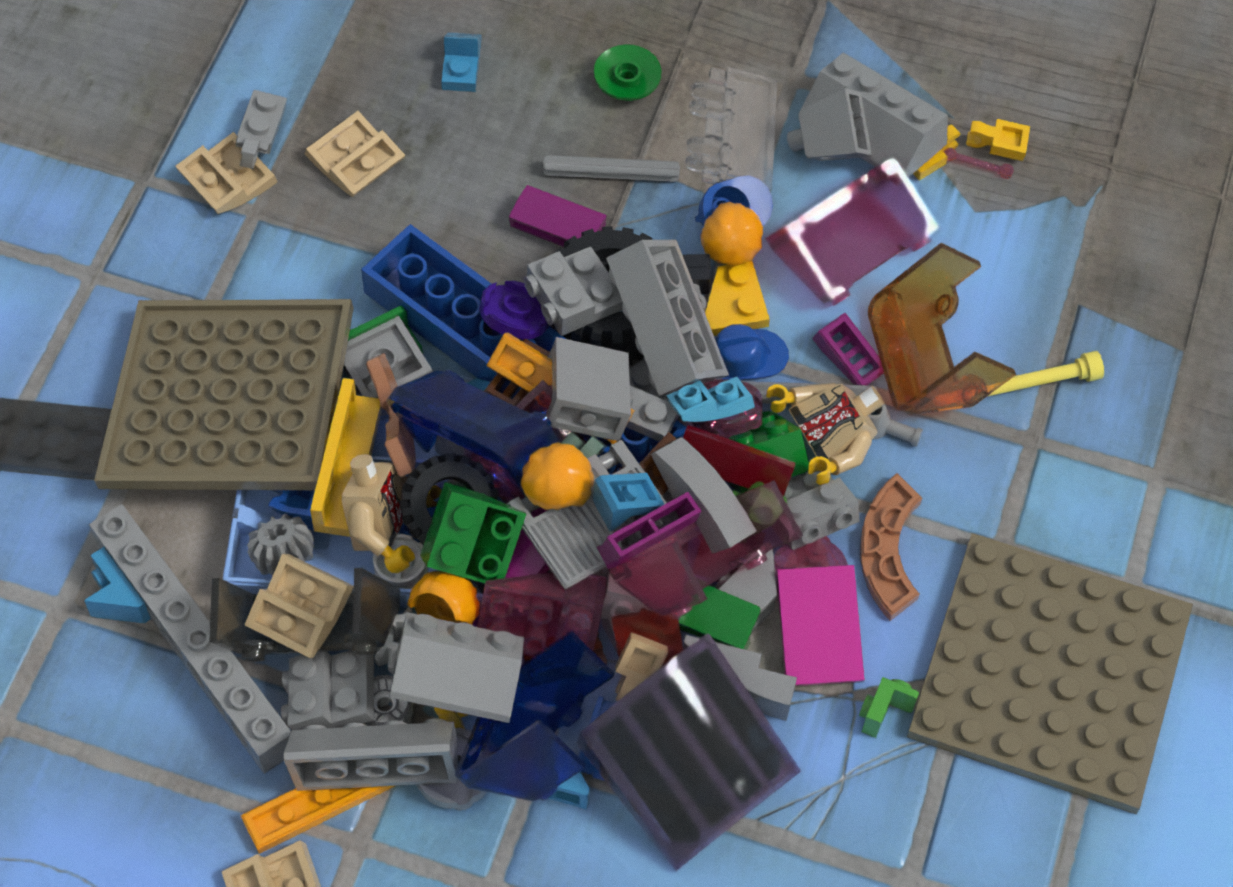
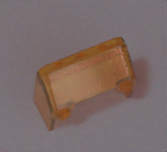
[868,243,1016,415]

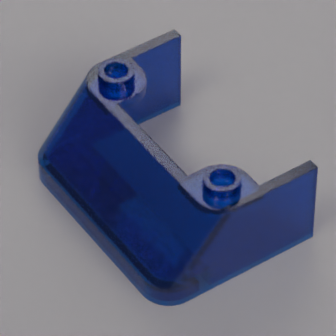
[386,369,561,497]
[455,630,614,801]

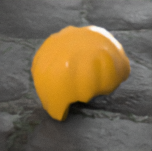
[700,202,763,266]
[521,442,594,510]
[407,571,480,625]

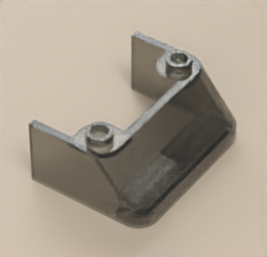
[209,568,401,662]

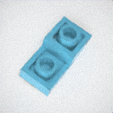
[666,376,755,422]

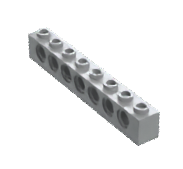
[89,504,291,774]

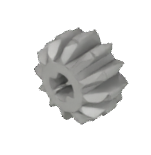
[247,514,314,576]

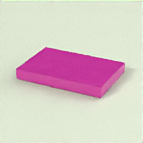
[776,565,865,686]

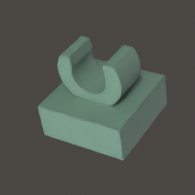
[561,432,607,458]

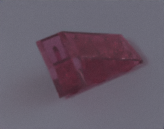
[477,572,606,667]

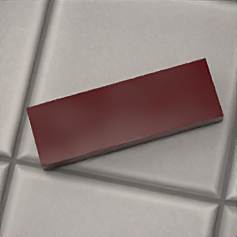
[683,425,796,496]

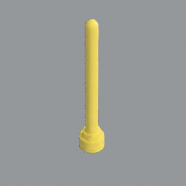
[932,351,1104,407]

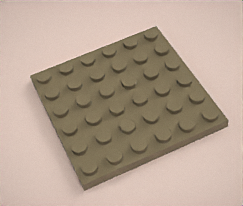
[94,299,354,490]
[907,533,1193,814]

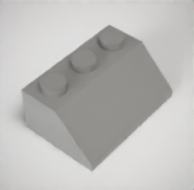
[389,612,524,723]

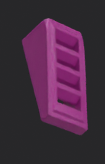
[812,313,889,386]

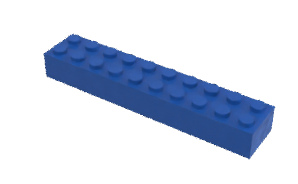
[361,224,687,471]

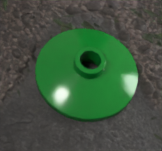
[594,44,662,101]

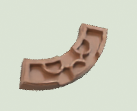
[366,353,416,477]
[860,473,923,621]

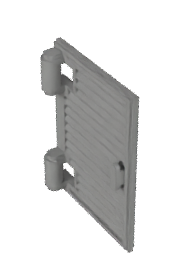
[507,440,678,590]

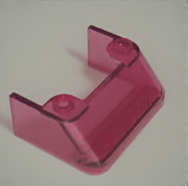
[608,480,803,620]

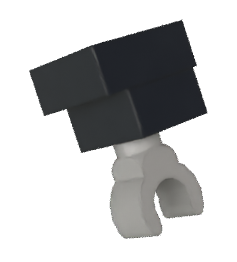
[683,254,711,312]

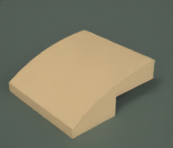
[305,111,405,197]
[175,132,277,214]
[245,553,354,658]
[221,840,321,887]

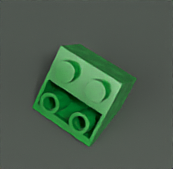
[713,411,809,493]
[420,482,526,588]

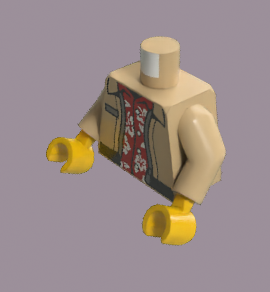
[766,383,885,485]
[341,454,442,573]

